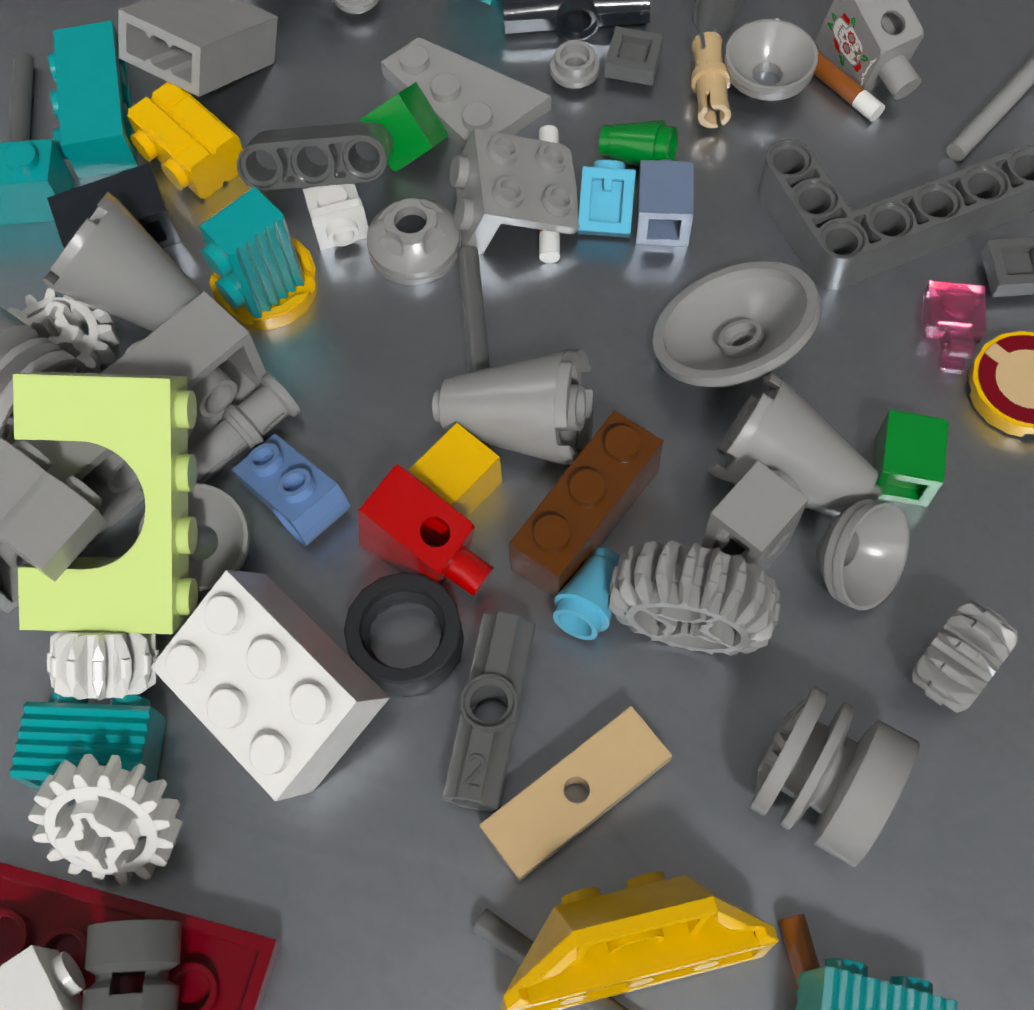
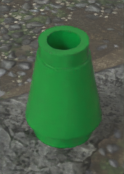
[599,120,678,168]

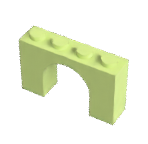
[13,372,198,634]

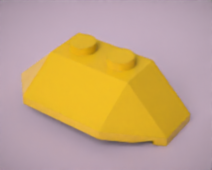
[499,871,779,1010]

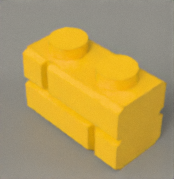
[127,82,243,200]

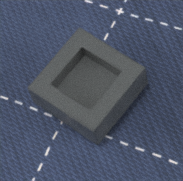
[604,26,664,86]
[981,237,1034,297]

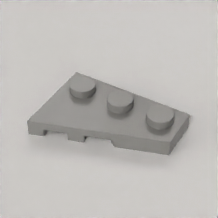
[381,37,551,150]

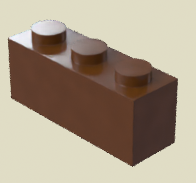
[509,410,664,599]

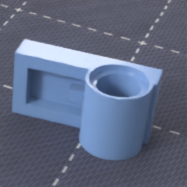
[231,434,350,547]

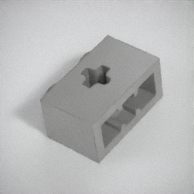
[701,460,809,573]

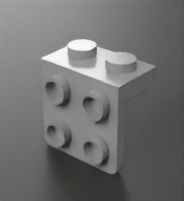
[449,128,580,255]

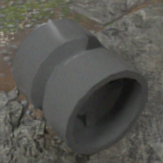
[82,920,182,1010]

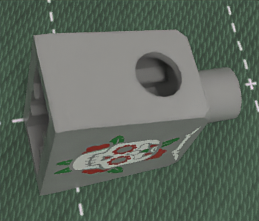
[815,0,924,100]

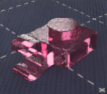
[923,280,986,374]

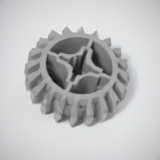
[609,540,781,656]

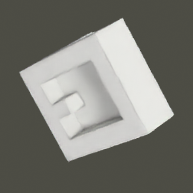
[303,183,368,250]

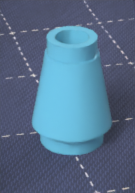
[553,547,620,640]

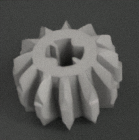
[912,601,1018,713]

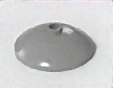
[653,261,821,387]

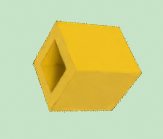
[408,423,502,518]

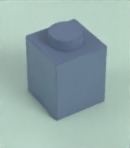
[636,159,694,246]

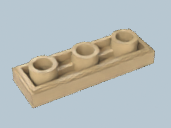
[479,706,673,881]

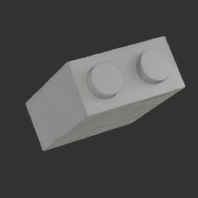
[118,0,278,97]

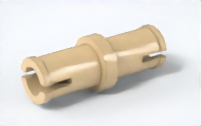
[690,32,731,128]

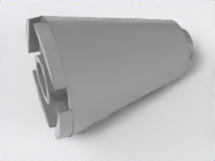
[42,192,202,332]
[432,349,594,466]
[708,371,882,517]

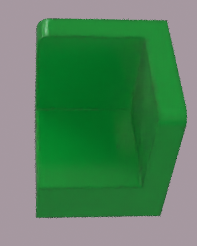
[360,82,448,171]
[872,409,949,507]

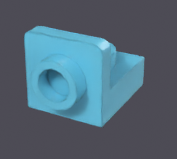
[577,160,636,238]

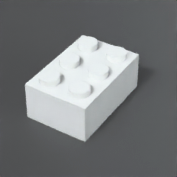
[151,570,390,802]

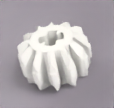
[47,631,159,701]

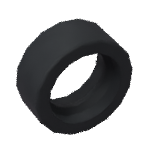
[344,572,464,697]

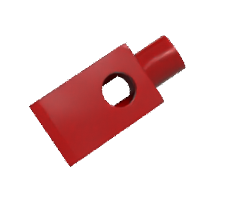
[358,463,495,597]

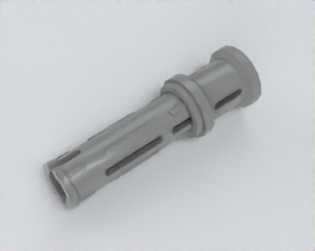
[139,373,301,494]

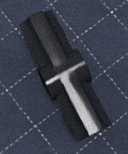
[503,0,651,41]

